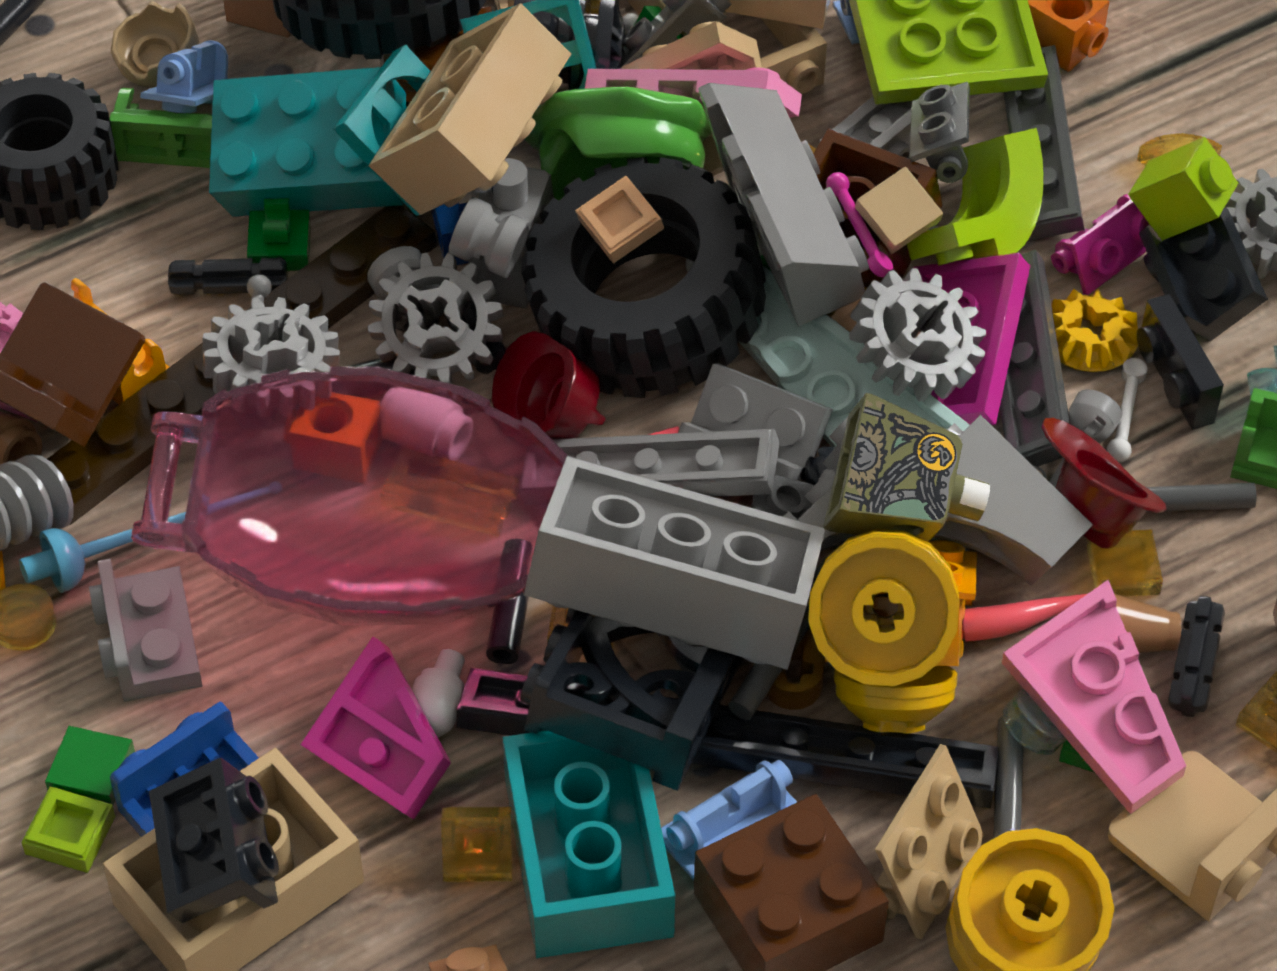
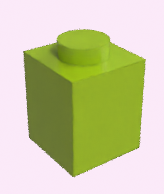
[1128,137,1239,240]

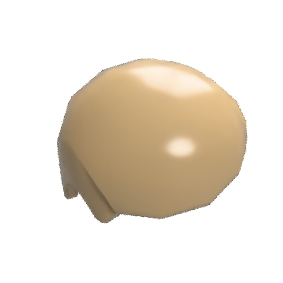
[111,1,199,88]

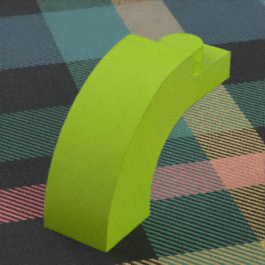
[907,128,1044,266]

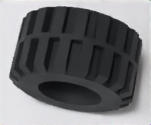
[0,73,119,230]

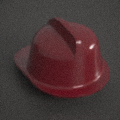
[491,331,606,443]
[1042,417,1166,549]

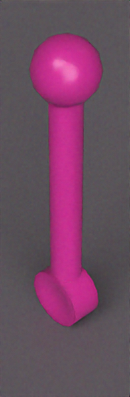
[826,172,893,277]

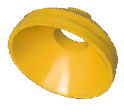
[834,666,957,734]

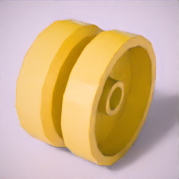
[808,529,959,687]
[945,828,1114,971]

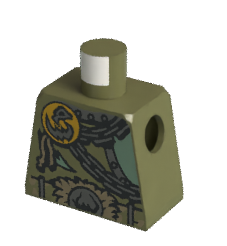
[823,393,990,542]

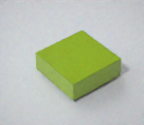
[21,786,116,873]

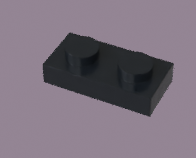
[1137,294,1224,430]

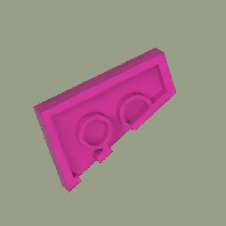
[914,253,1030,425]

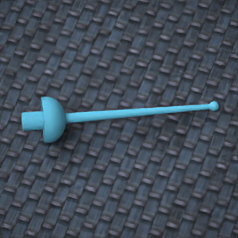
[19,481,281,593]

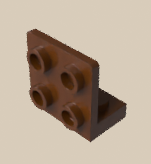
[0,282,145,447]

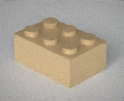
[368,3,571,215]
[103,747,364,971]

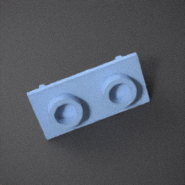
[140,40,228,113]
[661,760,797,880]

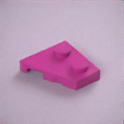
[300,636,451,820]

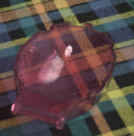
[131,366,568,626]

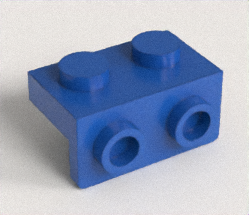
[110,702,259,837]

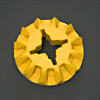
[1051,288,1138,372]

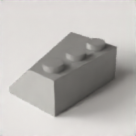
[698,83,869,327]

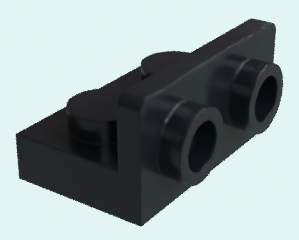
[1139,207,1268,341]
[149,757,279,923]

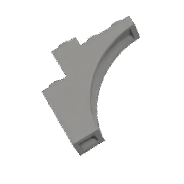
[783,415,1093,586]

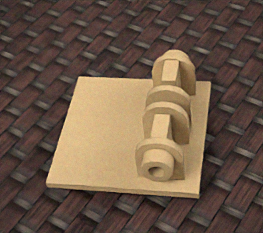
[875,744,984,940]

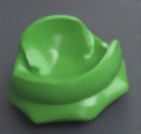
[524,86,712,201]

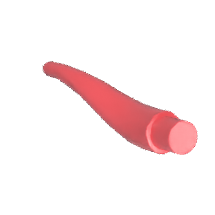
[962,594,1087,642]

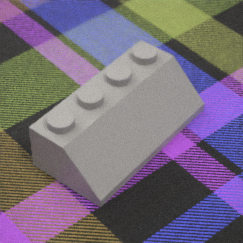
[524,456,825,670]

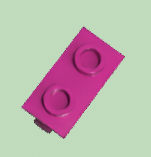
[1051,194,1150,295]

